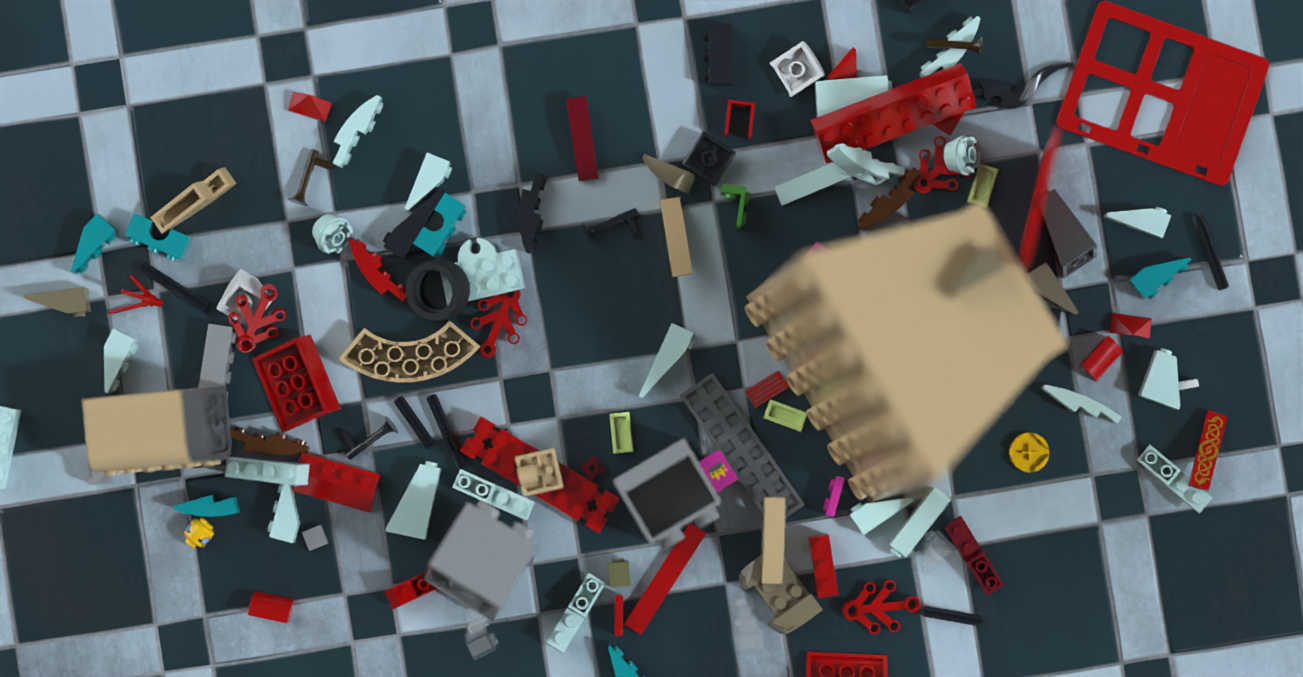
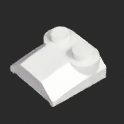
[770,41,825,97]

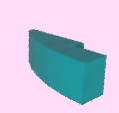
[173,495,240,517]

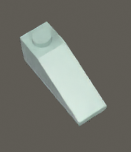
[405,153,452,211]
[1103,207,1171,239]
[849,497,913,535]

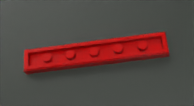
[624,522,706,635]

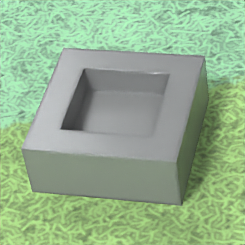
[302,525,329,551]

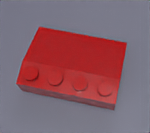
[252,334,341,433]
[806,652,887,677]

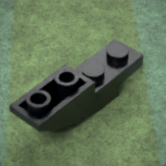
[519,172,547,255]

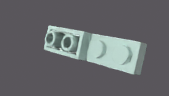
[919,16,980,78]
[333,95,384,168]
[827,144,904,185]
[1137,445,1212,514]
[452,469,535,520]
[546,573,606,654]

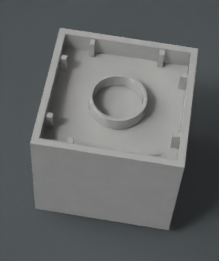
[613,439,722,549]
[424,501,538,622]

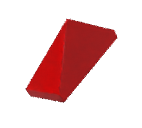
[826,47,857,80]
[287,91,332,122]
[1109,313,1152,339]

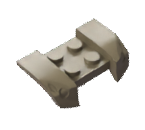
[738,554,823,634]

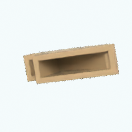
[150,167,237,234]
[660,197,693,278]
[761,497,785,584]

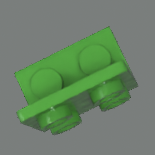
[720,184,749,230]

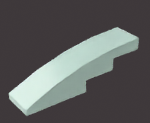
[1041,385,1122,424]

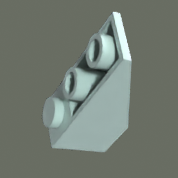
[104,329,138,394]
[267,484,300,543]

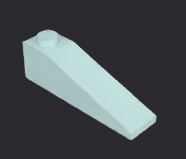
[774,162,854,206]
[639,323,695,398]

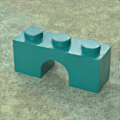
[413,193,467,258]
[125,213,192,261]

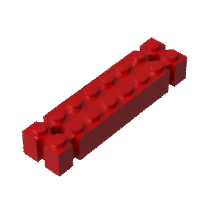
[460,416,620,533]

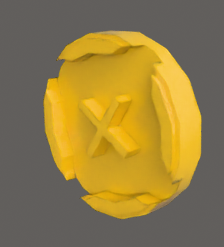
[1009,432,1049,473]

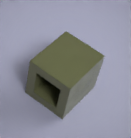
[608,557,631,588]

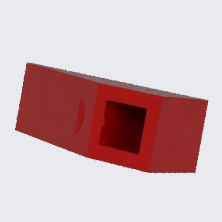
[384,572,438,609]

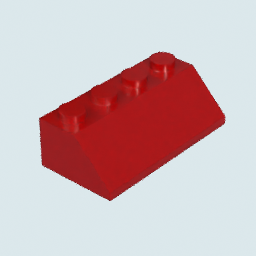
[293,452,382,513]

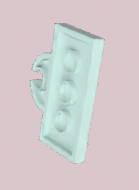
[440,238,525,306]

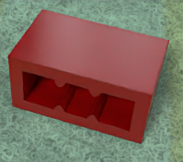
[1079,336,1123,382]
[248,590,294,623]

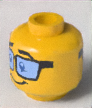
[184,517,214,548]

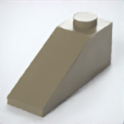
[946,246,1005,299]
[1026,262,1079,316]
[24,287,91,318]

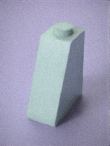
[1138,348,1180,410]

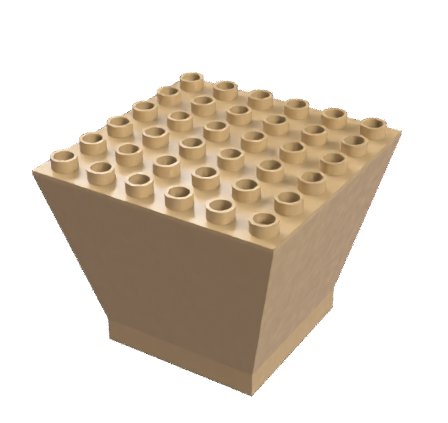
[745,201,1068,503]

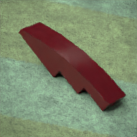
[566,96,598,181]

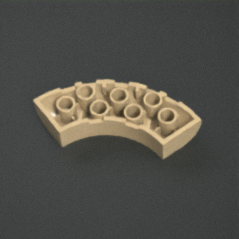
[338,321,480,382]

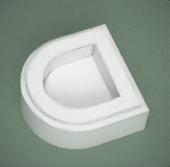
[1178,379,1199,390]

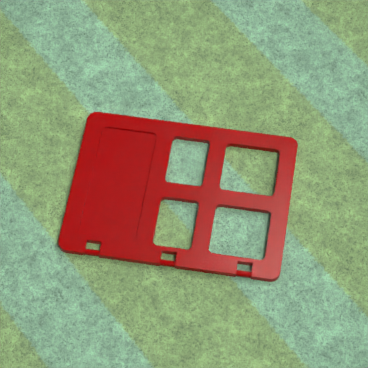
[1056,1,1269,186]
[1017,126,1061,271]

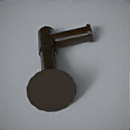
[926,36,983,57]
[288,149,334,206]

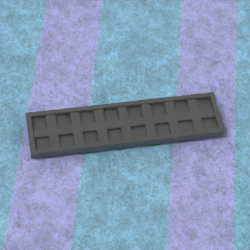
[680,373,805,518]

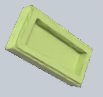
[967,164,999,208]
[763,399,807,432]
[609,412,633,454]

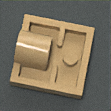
[515,448,564,497]

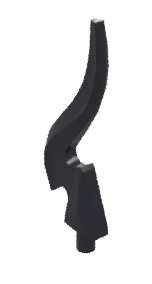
[972,62,1074,110]

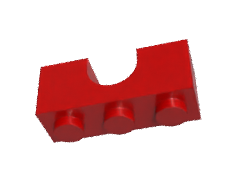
[808,534,838,598]

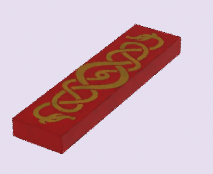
[1188,410,1228,492]

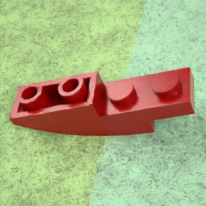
[349,238,407,303]

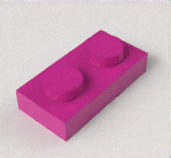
[823,476,845,517]

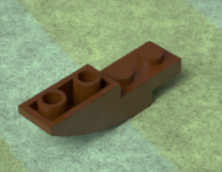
[858,167,920,230]
[230,426,311,456]

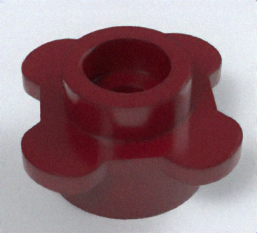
[581,457,605,480]

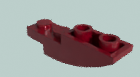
[944,516,1004,596]

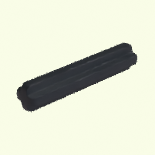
[394,396,435,449]
[923,606,982,626]

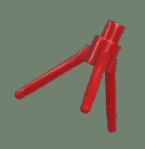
[108,275,163,314]

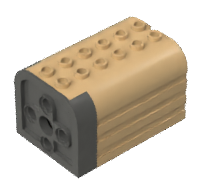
[83,386,232,476]

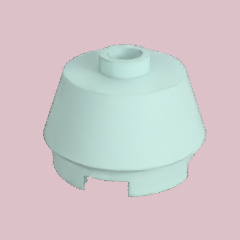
[944,135,981,175]
[312,214,353,254]

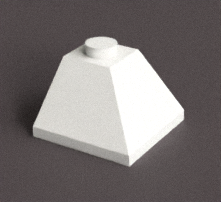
[217,269,272,327]

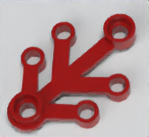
[913,136,976,194]
[228,284,286,353]
[470,290,528,358]
[842,580,921,634]

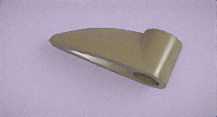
[642,154,697,194]

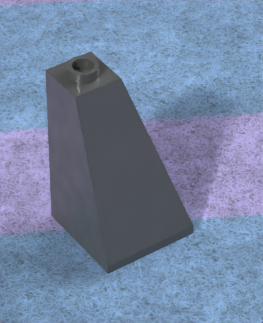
[1041,189,1097,279]

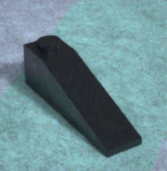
[383,188,446,260]

